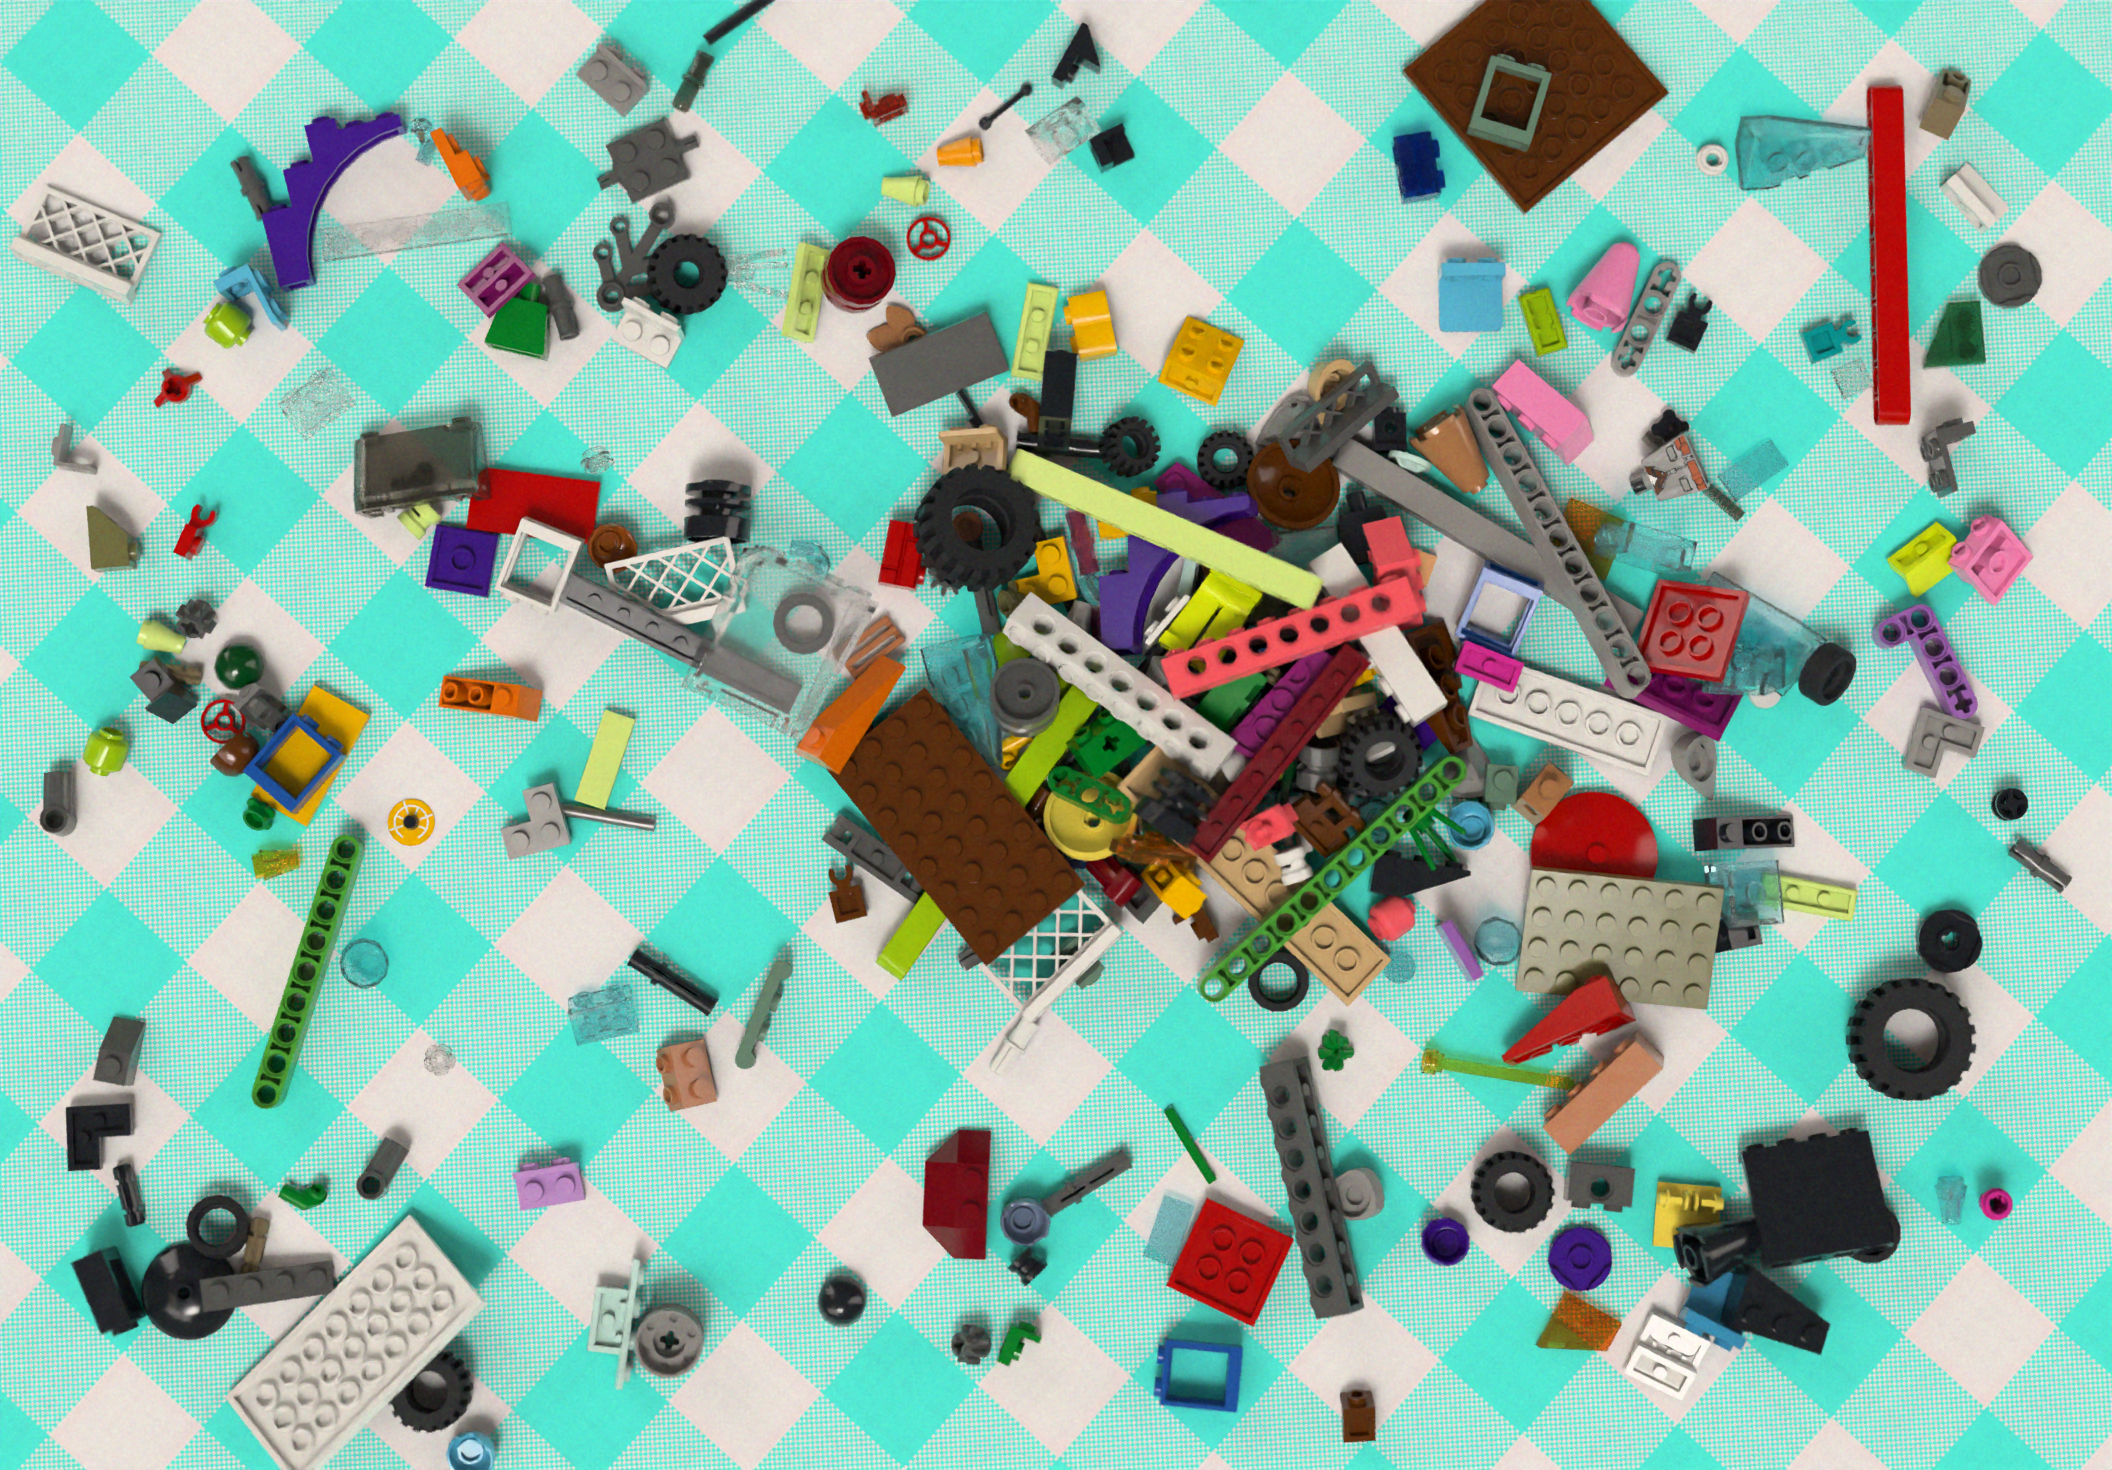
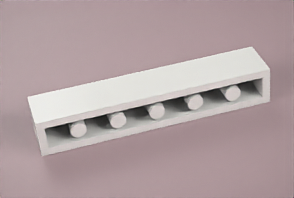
[1307,542,1447,728]

